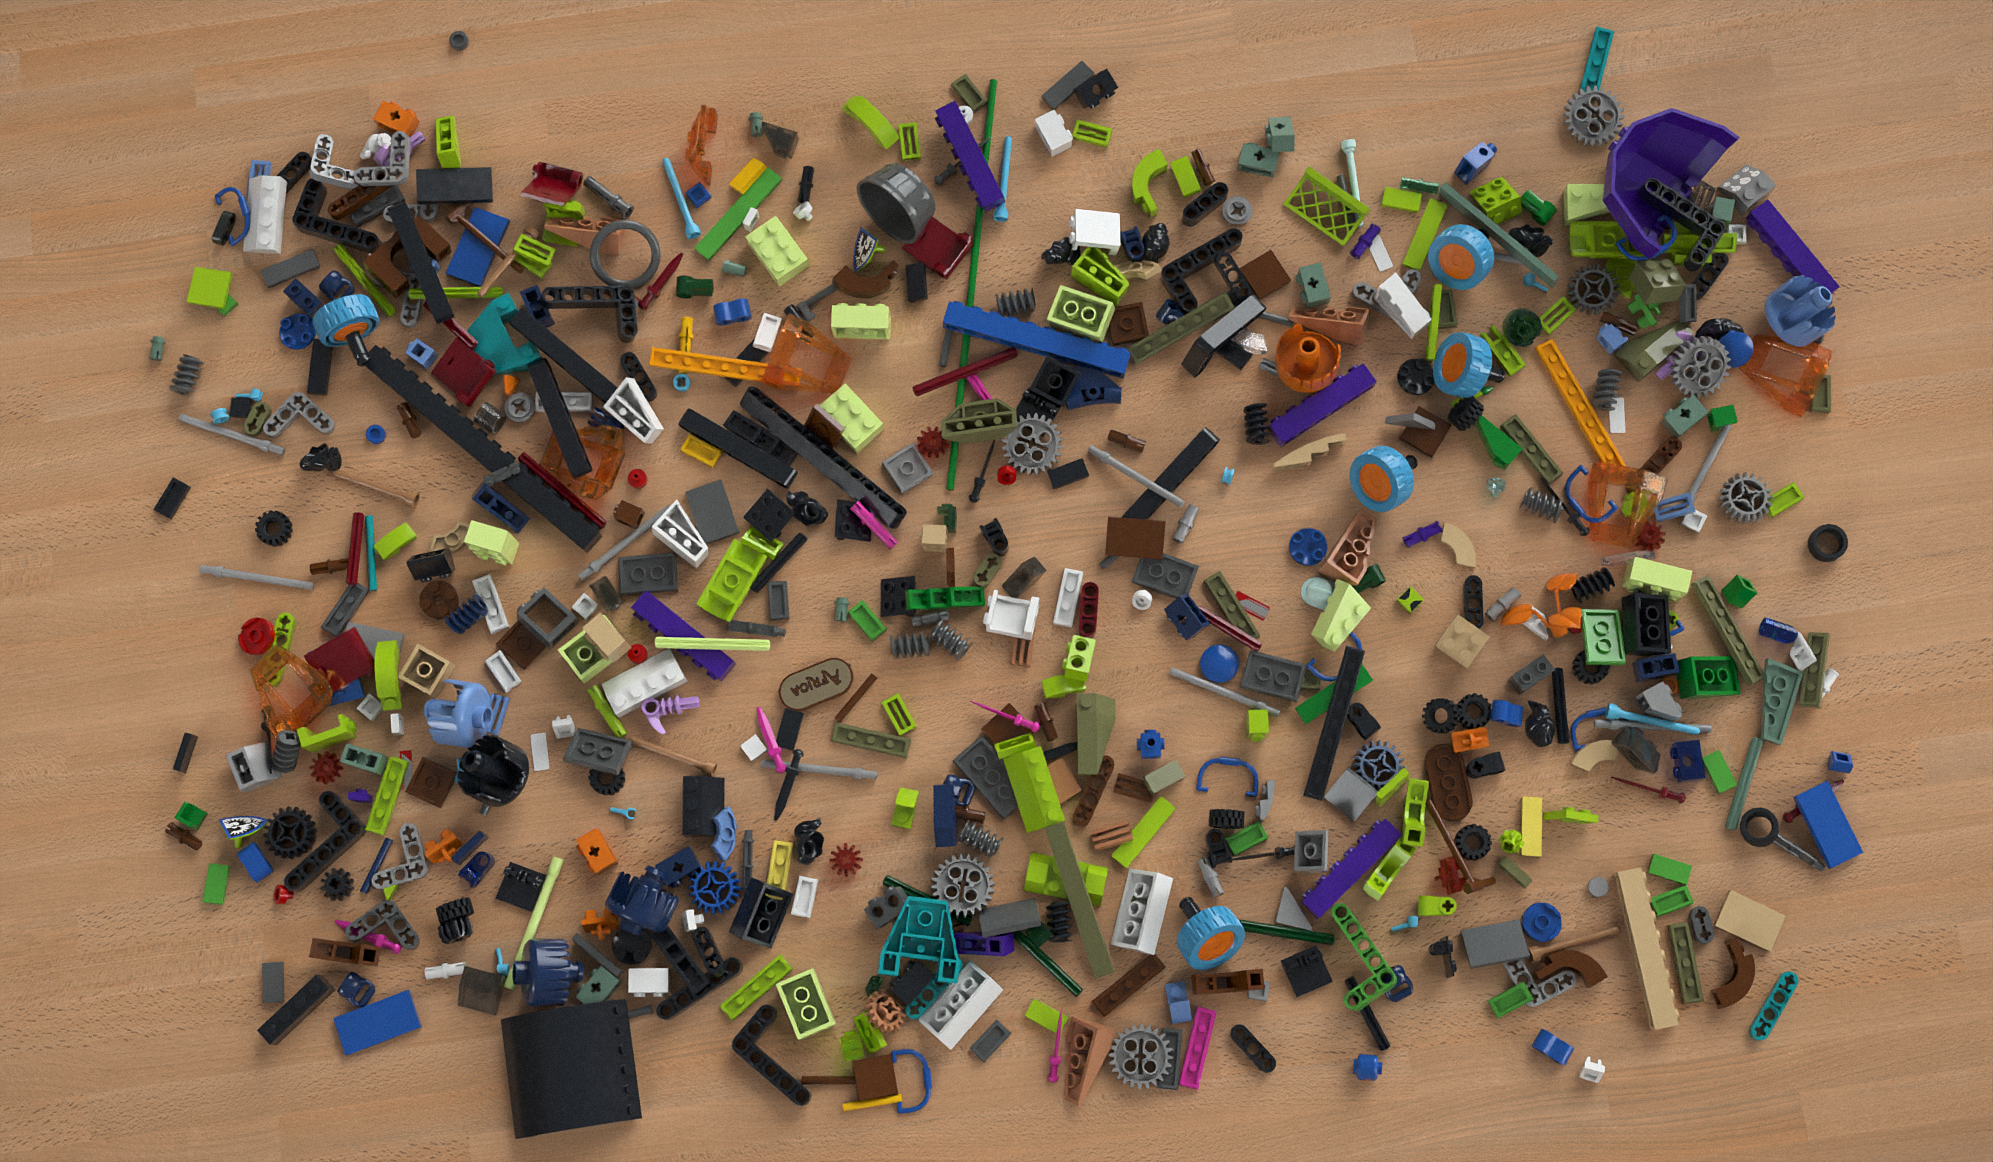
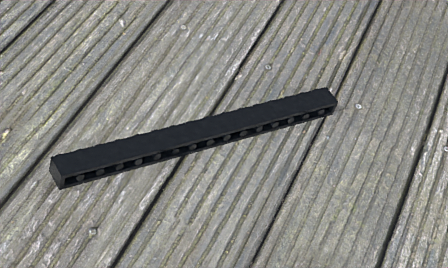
[365,345,602,553]

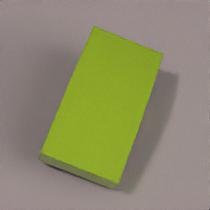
[1170,156,1202,198]
[373,522,417,561]
[1041,674,1086,699]

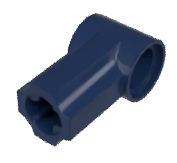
[1156,299,1185,324]

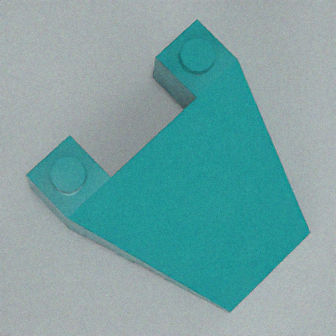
[467,293,542,375]
[876,896,960,984]

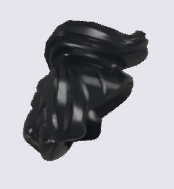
[1142,223,1170,264]
[1508,224,1553,257]
[1041,237,1081,265]
[1695,318,1744,341]
[299,443,342,471]
[786,491,828,526]
[1525,700,1555,747]
[794,818,824,865]

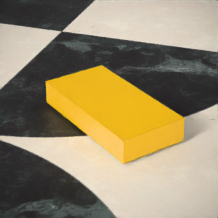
[729,157,767,195]
[680,434,723,469]

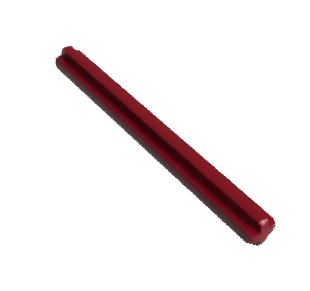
[912,347,1018,397]
[518,452,607,529]

